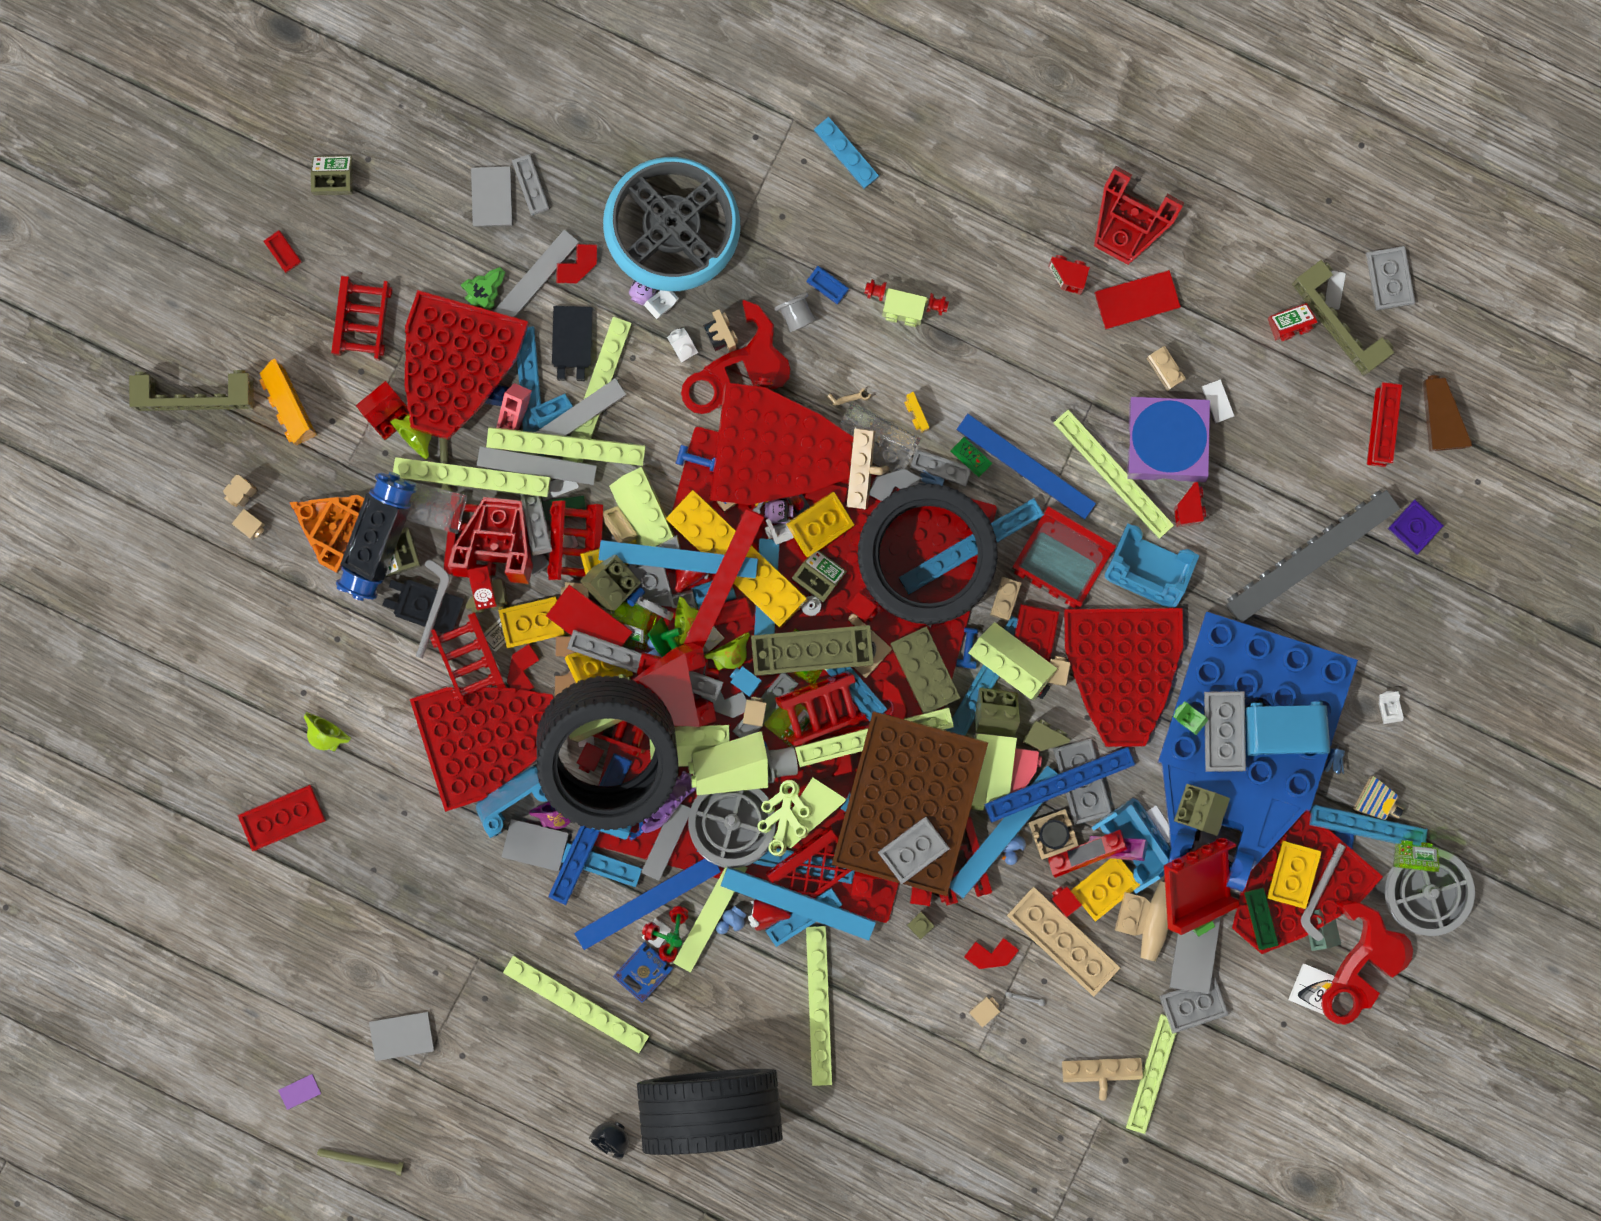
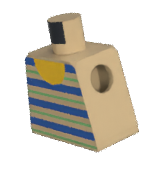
[1353,776,1404,820]

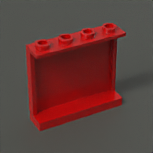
[1164,838,1239,935]

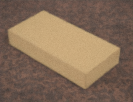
[603,506,638,543]

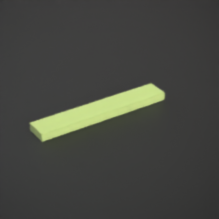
[674,866,747,973]
[1126,1014,1176,1134]

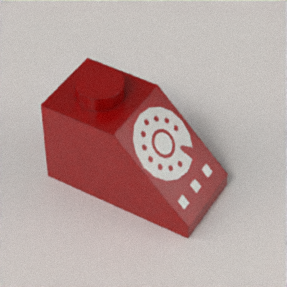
[468,566,497,610]

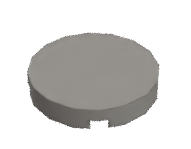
[636,596,674,620]

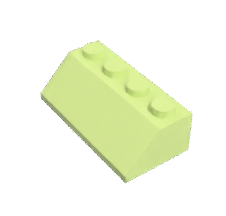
[609,467,675,547]
[968,622,1058,701]
[650,725,730,766]

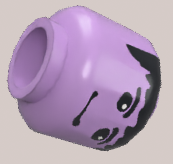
[629,280,657,306]
[765,498,793,524]

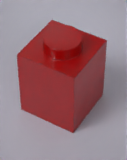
[846,592,877,623]
[576,742,604,774]
[1051,886,1082,917]

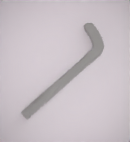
[416,560,449,659]
[1301,844,1346,941]

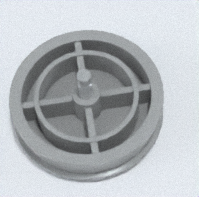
[688,789,776,868]
[1385,849,1475,936]

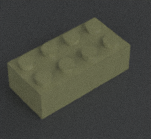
[890,627,960,714]

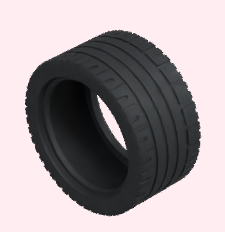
[858,484,998,624]
[536,676,678,830]
[637,1069,783,1155]

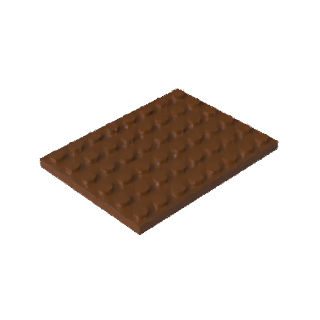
[832,711,989,896]

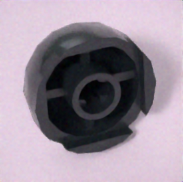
[589,1122,629,1159]

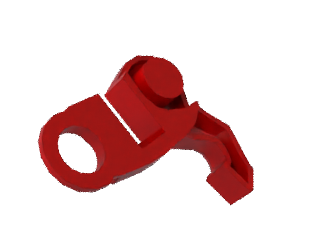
[681,300,791,414]
[801,680,908,779]
[1321,899,1413,1025]

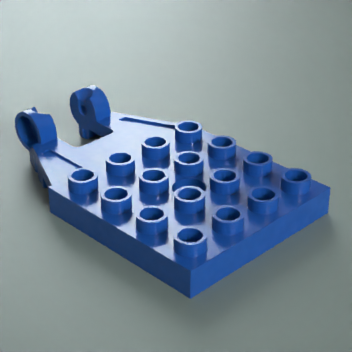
[1157,612,1358,892]

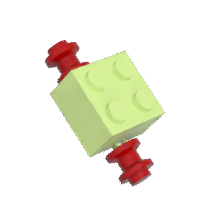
[864,279,949,327]

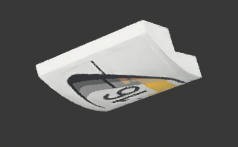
[1288,964,1336,1015]

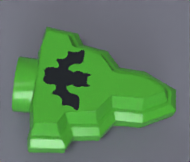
[460,267,506,310]

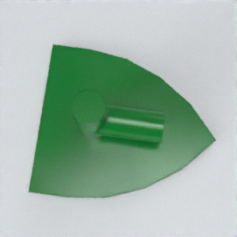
[648,617,682,657]

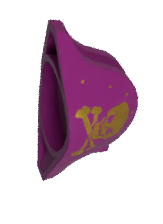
[529,801,571,829]

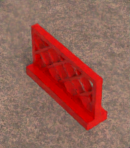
[766,826,852,898]

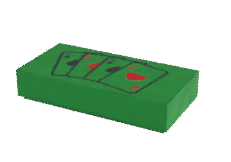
[950,437,992,477]

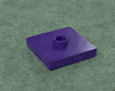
[1387,499,1444,555]

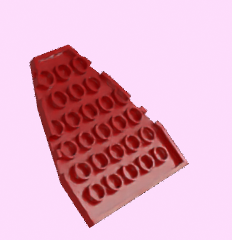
[405,290,529,440]
[710,382,854,505]
[1064,608,1183,747]
[410,687,554,812]
[1232,811,1383,954]

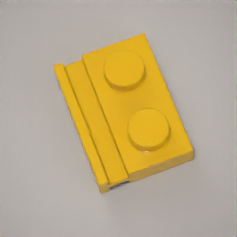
[904,392,929,433]

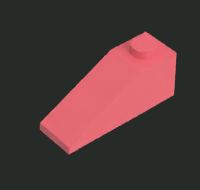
[496,383,532,430]
[1010,749,1042,793]

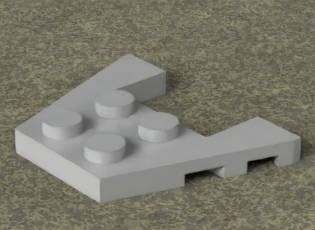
[626,535,697,609]

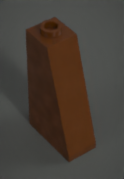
[1423,375,1472,452]

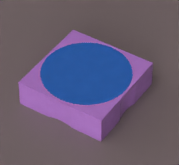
[1127,397,1210,482]

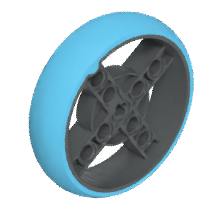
[603,157,740,291]

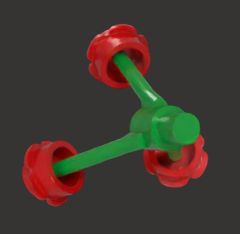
[642,906,689,962]

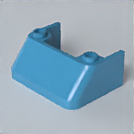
[1091,798,1171,893]

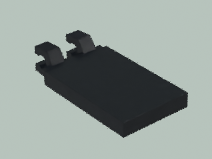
[552,306,593,381]
[382,579,464,634]

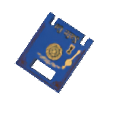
[613,941,673,1003]

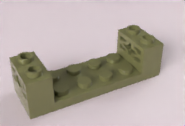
[1292,260,1394,376]
[129,370,254,411]
[751,625,874,676]

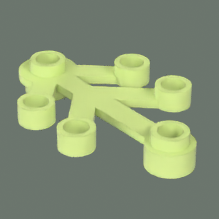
[758,780,812,856]

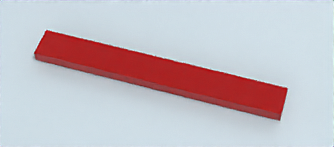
[683,508,765,648]

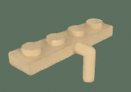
[847,428,889,509]
[1062,1058,1143,1101]

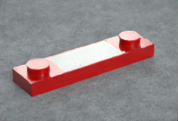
[1048,830,1127,878]

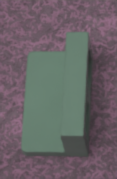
[1308,909,1341,951]

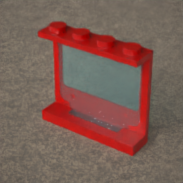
[1012,506,1116,609]

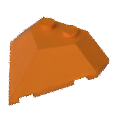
[289,495,365,573]

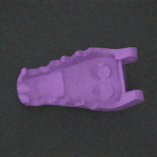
[641,771,696,833]

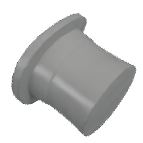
[775,292,816,332]
[765,746,798,783]

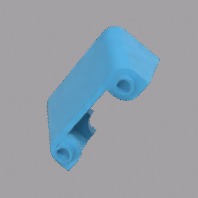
[1105,523,1199,608]
[1246,702,1330,756]
[476,766,547,838]

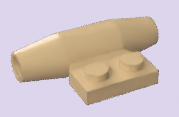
[1115,881,1168,962]

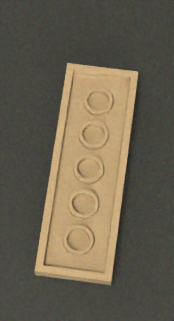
[1006,887,1120,997]

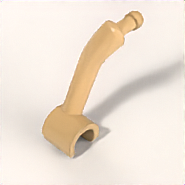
[827,388,871,406]

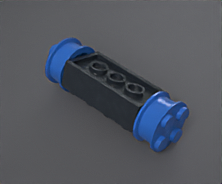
[336,472,417,601]

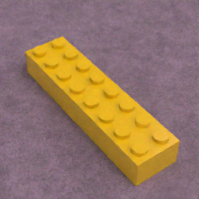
[666,490,808,628]

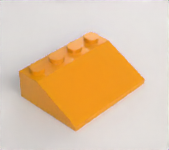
[259,358,317,445]

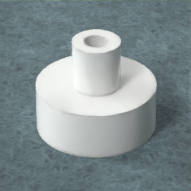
[801,596,821,616]

